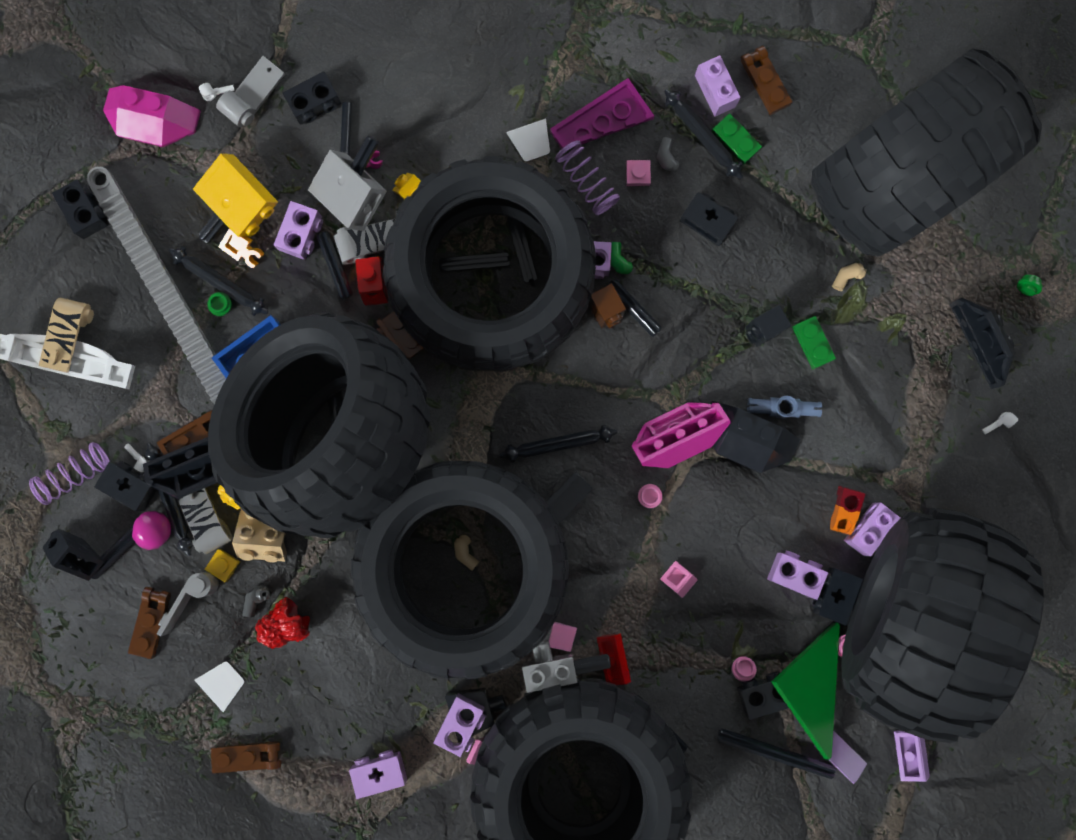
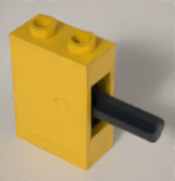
[193,154,278,243]

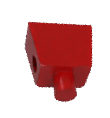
[355,257,389,306]

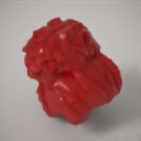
[255,597,310,649]

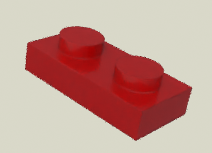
[596,633,631,685]

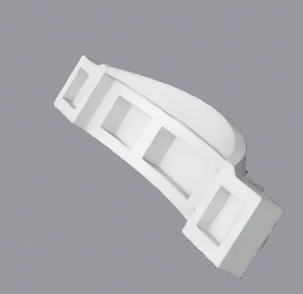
[0,334,135,389]

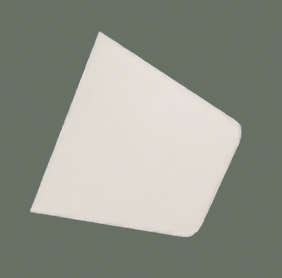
[506,119,550,161]
[194,662,244,712]

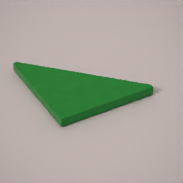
[771,623,840,760]

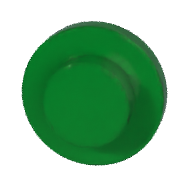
[1017,275,1043,296]
[207,292,232,316]

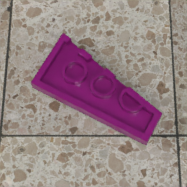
[550,78,654,149]

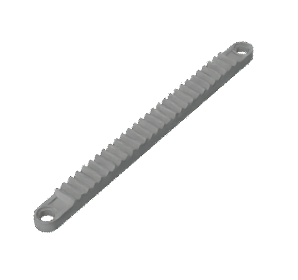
[87,167,226,404]

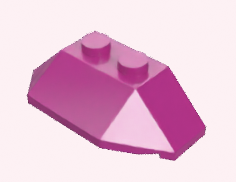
[103,85,201,147]
[632,403,731,468]

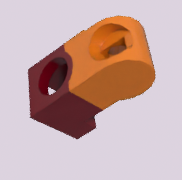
[830,486,865,535]

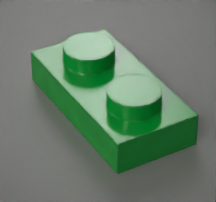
[712,113,762,165]
[792,316,836,370]

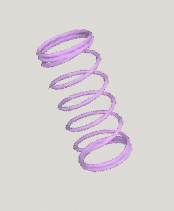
[555,140,620,215]
[29,442,110,505]

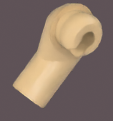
[832,263,866,291]
[454,535,480,571]

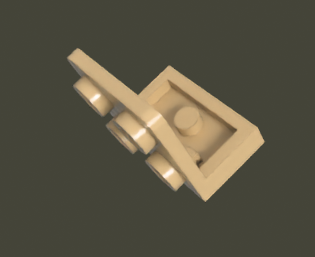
[232,509,287,563]

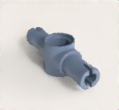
[747,396,822,419]

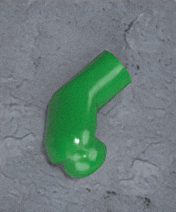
[610,242,633,275]

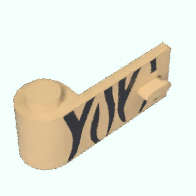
[38,298,94,373]

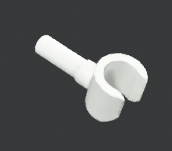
[199,83,235,101]
[982,412,1018,434]
[124,444,149,472]

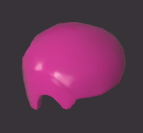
[132,511,171,550]

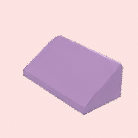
[894,730,930,782]
[814,731,867,784]

